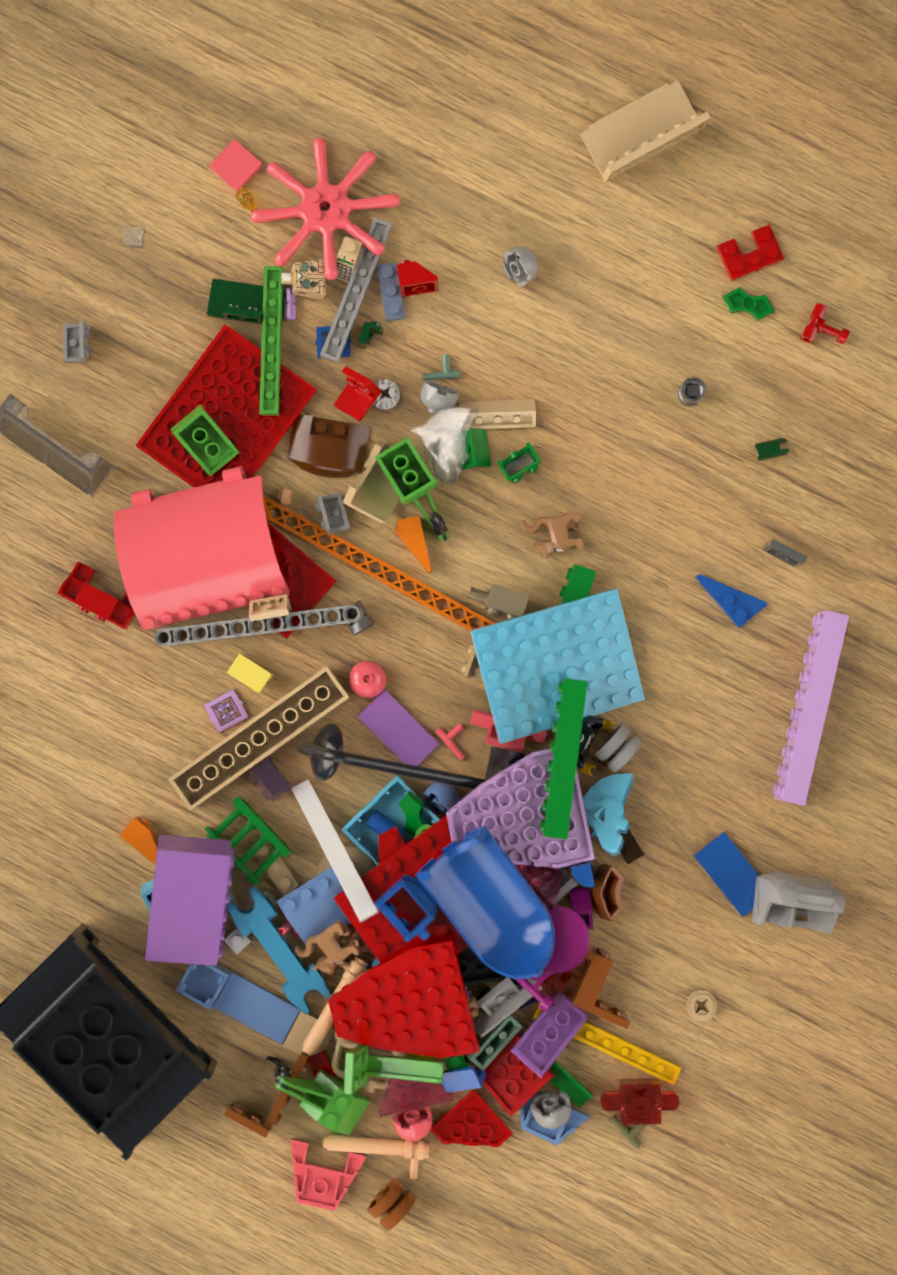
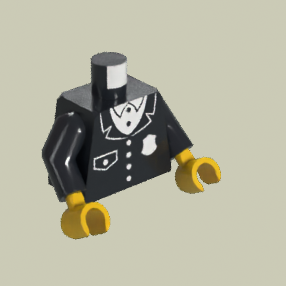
[577,715,616,776]

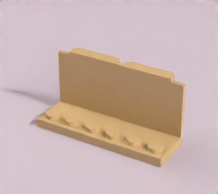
[580,80,711,182]

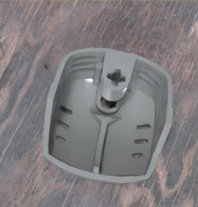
[751,871,845,934]

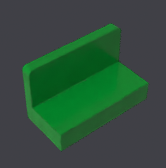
[457,428,491,470]

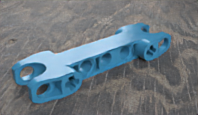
[227,885,332,1015]

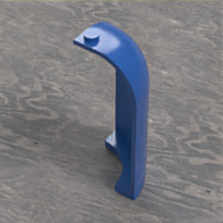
[415,825,555,979]

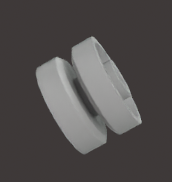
[594,723,643,773]

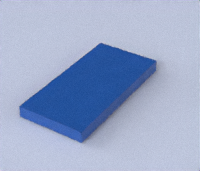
[693,832,758,917]

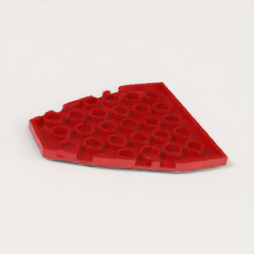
[328,938,480,1058]

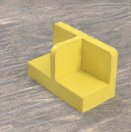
[227,653,274,693]

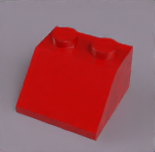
[396,260,438,297]

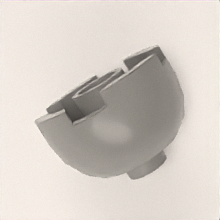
[502,247,539,286]
[420,380,459,414]
[531,1091,571,1129]

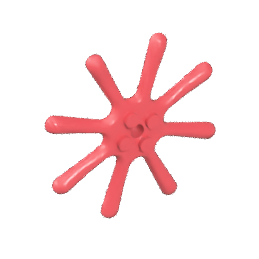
[251,138,400,280]

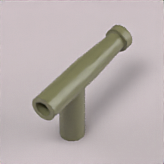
[609,1114,647,1149]

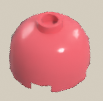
[349,660,387,699]
[392,1103,432,1142]

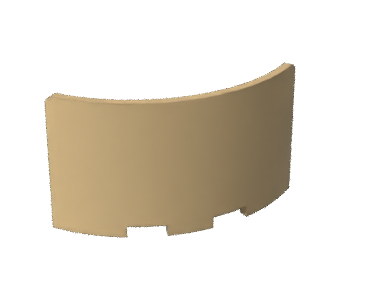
[342,440,400,524]

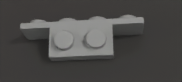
[474,977,542,1038]

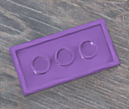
[358,690,439,766]
[511,990,590,1078]

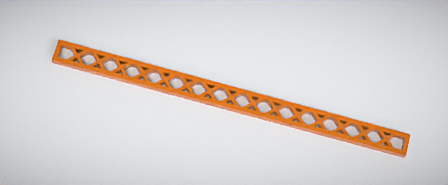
[263,495,495,631]

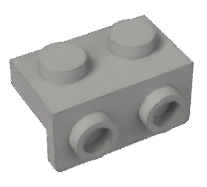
[63,321,91,363]
[315,492,350,535]

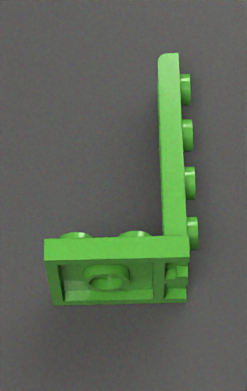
[344,1044,444,1094]

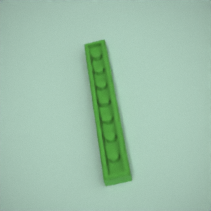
[259,266,283,416]

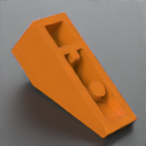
[394,515,432,574]
[119,816,158,865]

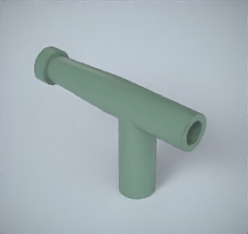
[422,355,460,381]

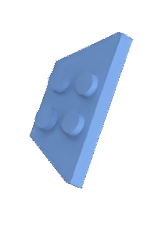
[520,1091,589,1145]

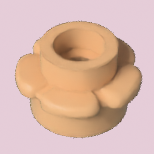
[277,487,293,505]

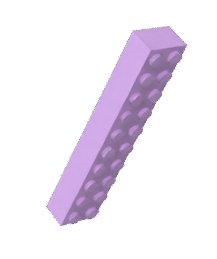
[772,610,849,806]

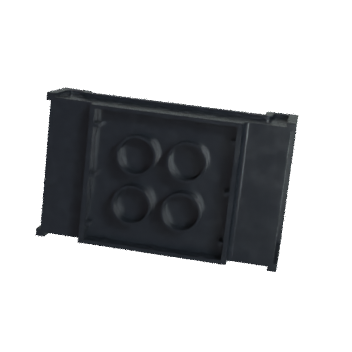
[0,923,217,1161]

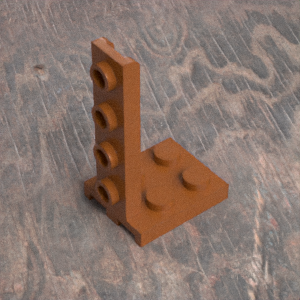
[224,1053,310,1138]

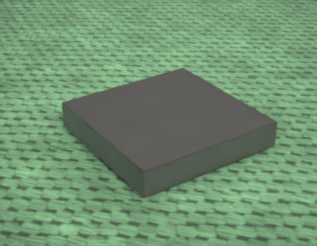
[762,539,808,567]

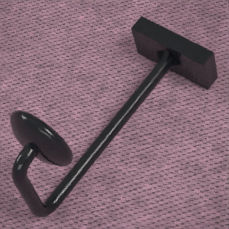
[298,723,524,789]

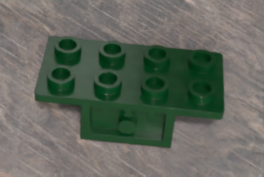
[207,279,287,324]

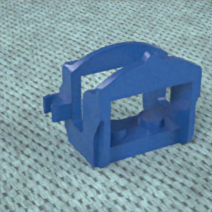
[374,875,437,942]

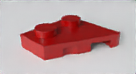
[379,826,406,864]

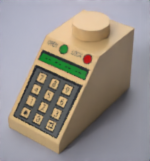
[336,236,363,283]

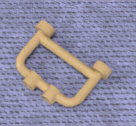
[332,1031,406,1092]

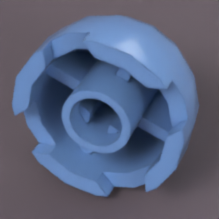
[422,782,461,813]

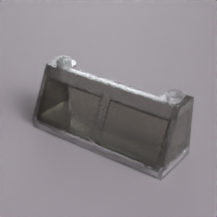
[0,394,115,498]

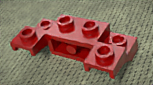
[57,561,135,630]

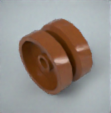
[367,1177,417,1231]

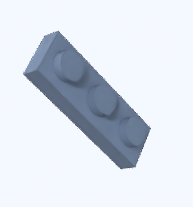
[377,262,405,322]

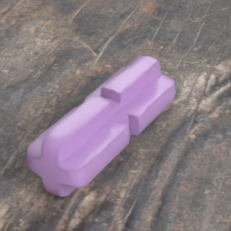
[285,288,296,321]

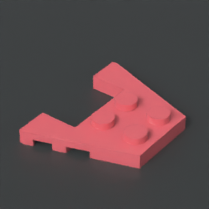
[291,1138,366,1211]

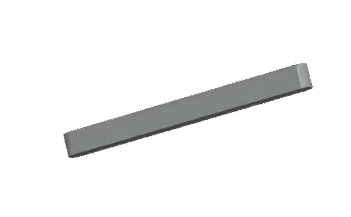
[154,605,363,646]

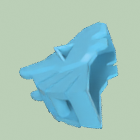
[582,773,634,856]

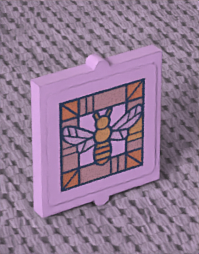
[204,689,249,733]

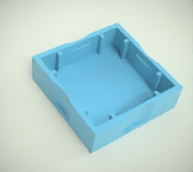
[341,775,440,866]

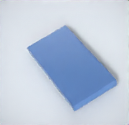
[213,972,300,1044]

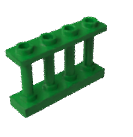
[205,796,294,885]

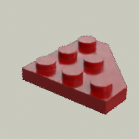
[431,1089,513,1147]

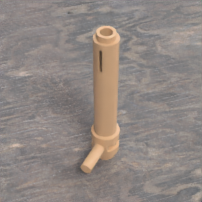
[302,956,369,1055]
[323,1134,430,1179]

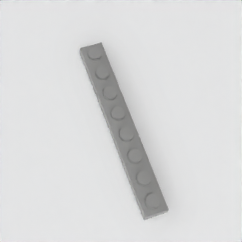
[320,217,393,363]

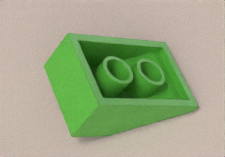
[171,405,240,476]

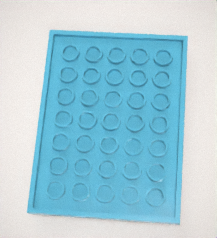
[470,588,645,744]

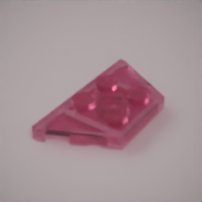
[514,864,563,910]
[379,1078,454,1117]

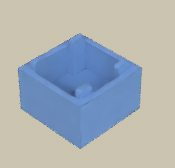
[176,964,232,1010]

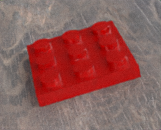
[474,1033,555,1117]

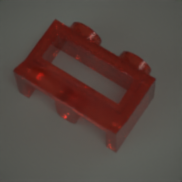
[540,970,579,1007]

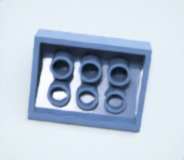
[276,867,351,946]

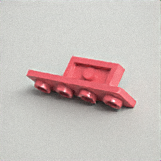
[470,710,548,753]

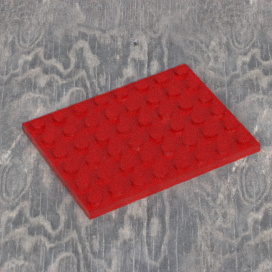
[135,324,317,488]
[333,815,469,963]

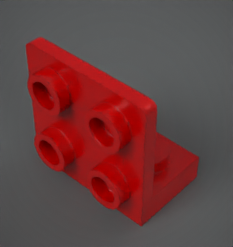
[333,366,382,422]

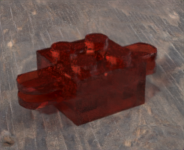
[600,1079,680,1125]

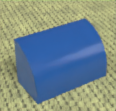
[571,860,595,887]

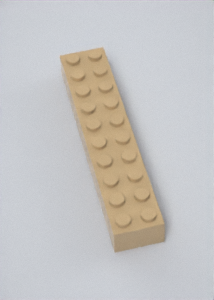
[168,666,350,811]

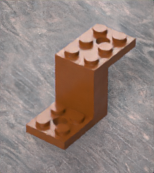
[570,944,630,1029]

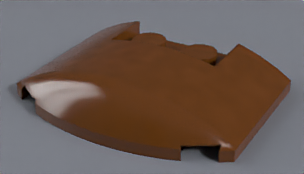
[287,414,370,478]

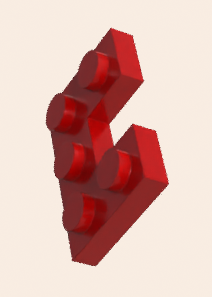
[716,224,784,281]

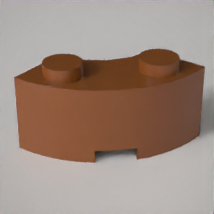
[591,864,625,921]

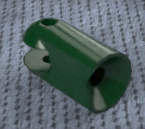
[755,438,790,461]

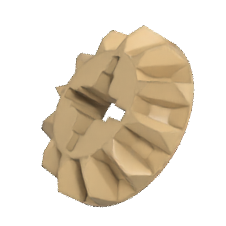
[686,990,717,1022]

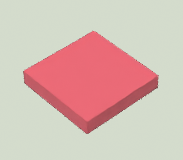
[209,139,263,193]

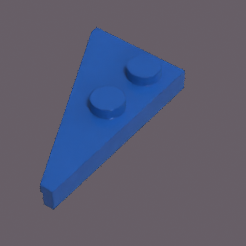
[695,574,767,628]

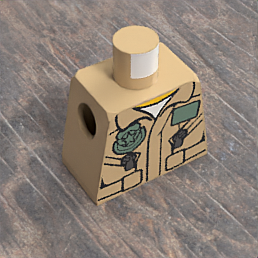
[281,259,326,300]

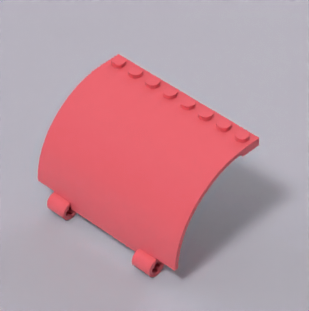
[114,466,290,630]

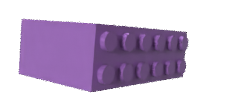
[145,834,234,966]

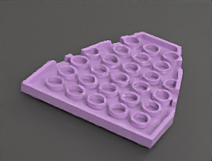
[446,748,595,868]

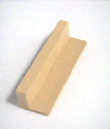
[459,399,536,430]

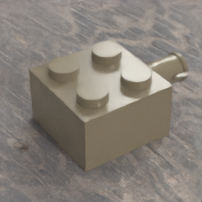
[468,584,529,620]

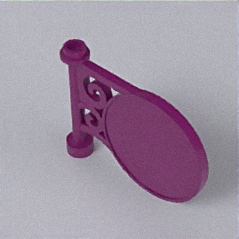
[515,906,590,1012]

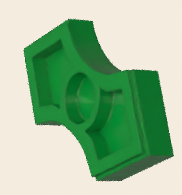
[722,287,774,321]
[398,791,430,837]

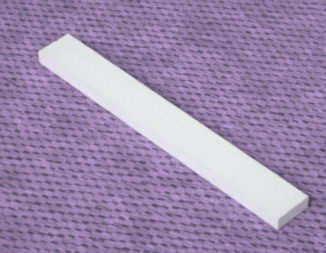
[291,780,378,922]

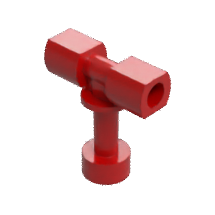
[800,303,850,345]

